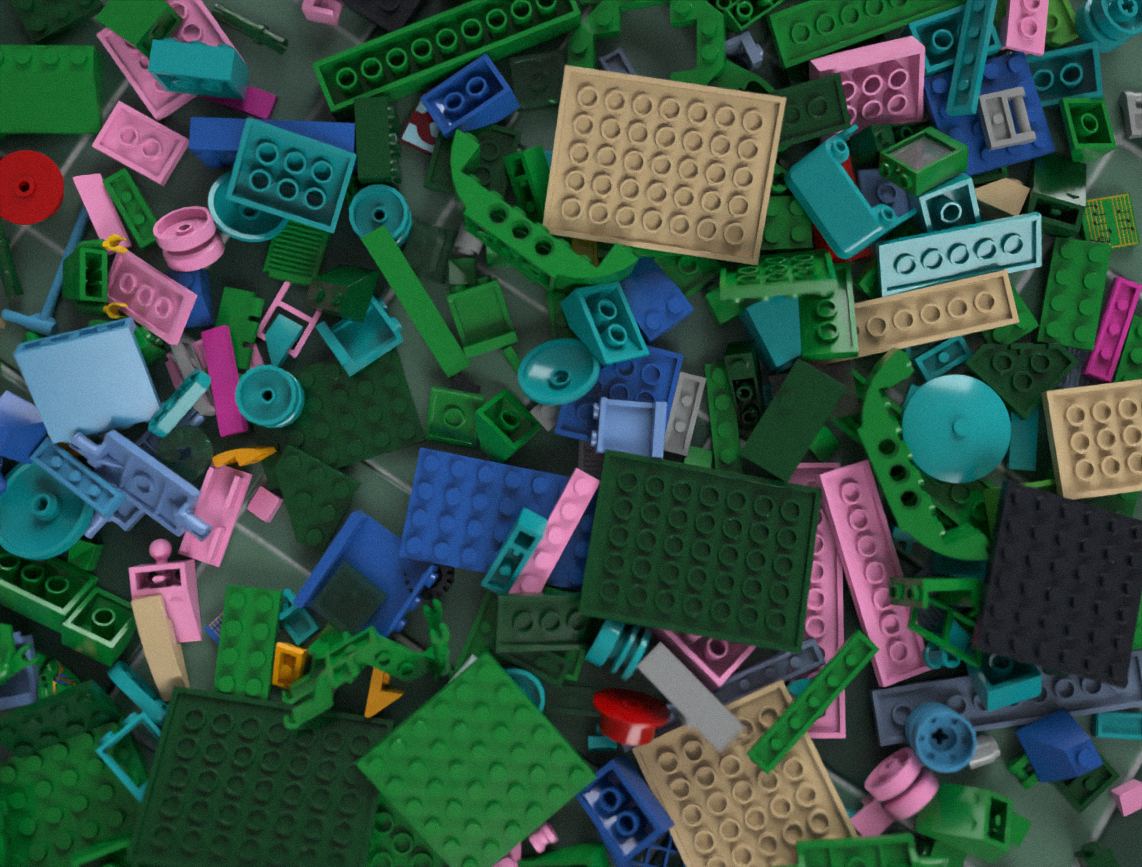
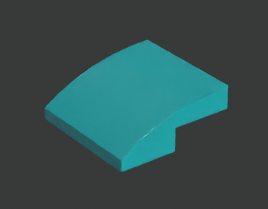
[902,336,972,382]

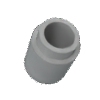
[454,221,483,258]
[965,735,1000,770]

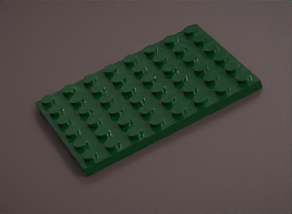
[577,449,822,654]
[125,686,395,867]

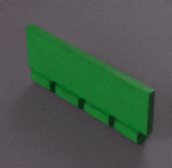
[205,287,265,391]

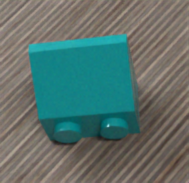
[965,646,1042,712]

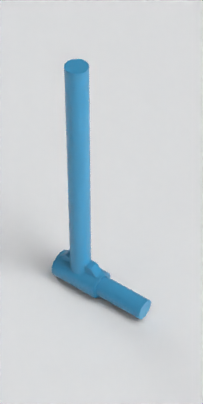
[1,204,90,337]

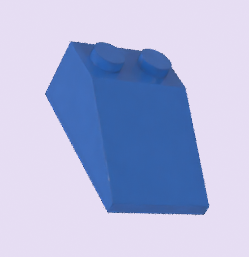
[419,53,521,138]
[619,257,694,346]

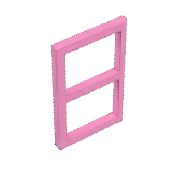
[257,281,322,358]

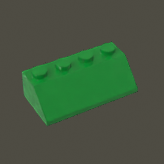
[0,544,98,634]

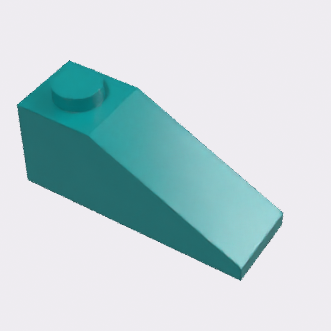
[481,507,548,594]

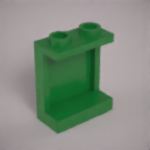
[95,0,183,59]
[445,275,518,358]
[888,576,981,609]

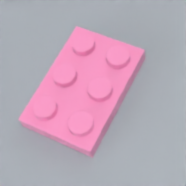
[92,101,189,187]

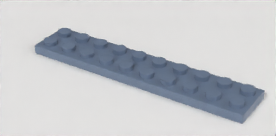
[869,649,1142,746]

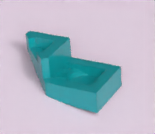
[265,314,303,368]
[279,588,322,647]

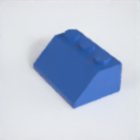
[575,755,676,865]

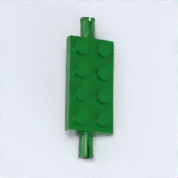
[770,833,948,867]

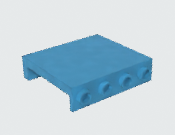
[13,317,165,444]

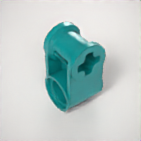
[922,617,972,669]

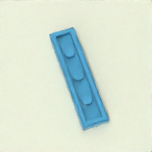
[29,437,127,519]

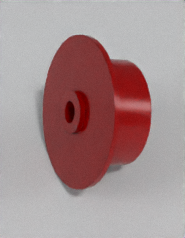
[0,150,64,225]
[593,688,670,746]

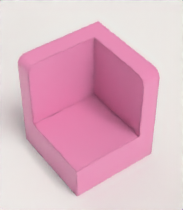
[301,0,343,27]
[850,794,894,836]

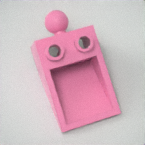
[129,539,203,643]

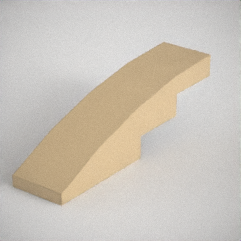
[131,594,190,702]

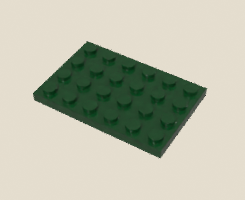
[249,346,426,490]

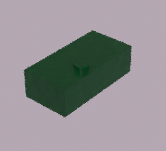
[739,358,847,482]

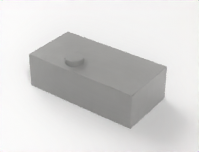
[637,642,746,753]

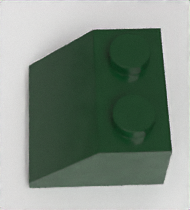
[304,264,380,323]

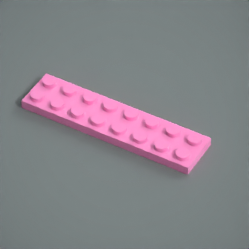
[815,459,932,687]

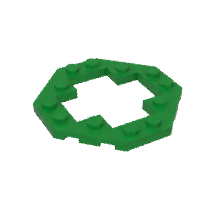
[568,0,726,86]

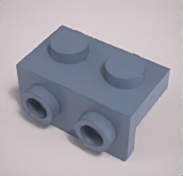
[726,31,763,74]

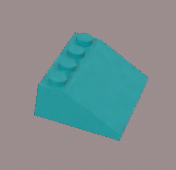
[225,117,357,234]

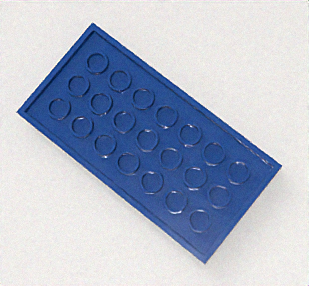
[398,447,599,591]

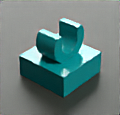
[888,520,919,553]
[588,723,616,752]

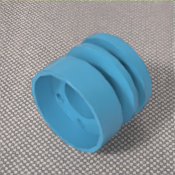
[904,701,977,773]

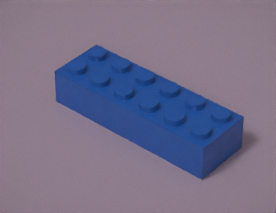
[189,117,358,174]

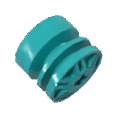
[584,620,653,681]

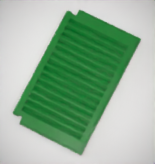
[262,219,330,287]

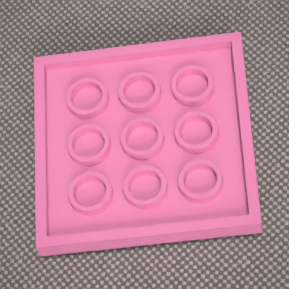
[96,0,245,122]

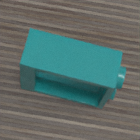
[96,711,161,802]

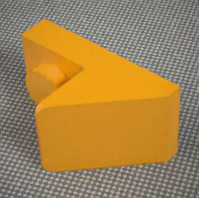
[272,642,311,690]
[364,668,406,718]

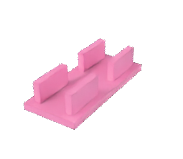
[1000,0,1049,56]
[178,461,253,567]

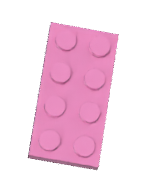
[107,251,198,345]

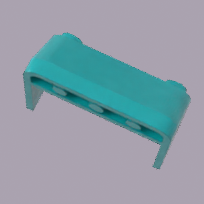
[785,124,918,259]

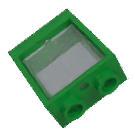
[879,126,969,197]

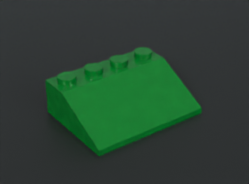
[0,45,104,135]

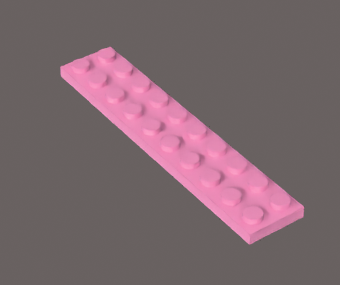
[788,463,846,738]

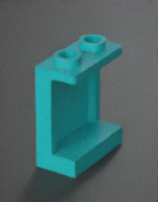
[315,295,404,377]

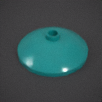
[208,171,289,242]
[518,338,600,405]

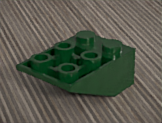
[1019,154,1086,238]

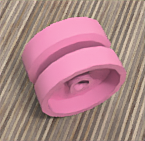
[153,206,225,272]
[864,747,939,821]

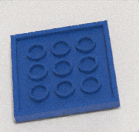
[923,51,1056,177]
[554,336,684,443]

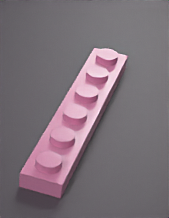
[508,468,600,594]

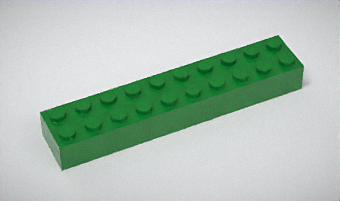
[312,0,581,122]

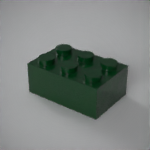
[354,96,403,192]

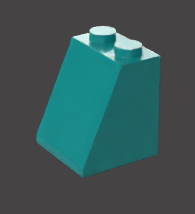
[738,295,801,375]

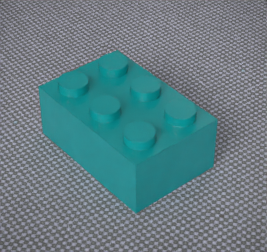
[899,4,1002,78]
[148,38,250,101]

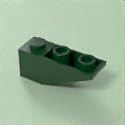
[850,122,930,163]
[724,339,765,429]

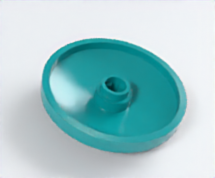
[899,375,1011,484]
[0,462,95,560]

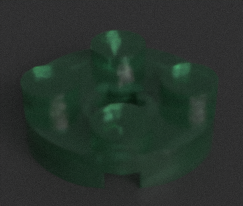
[157,425,214,481]

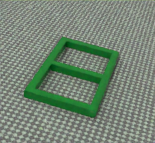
[907,594,983,668]

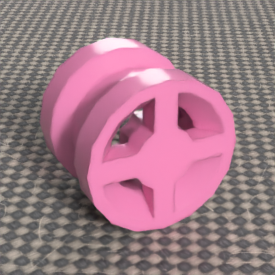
[528,819,559,853]

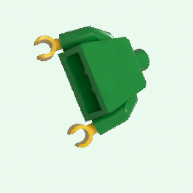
[62,234,128,319]

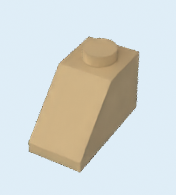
[975,178,1030,219]

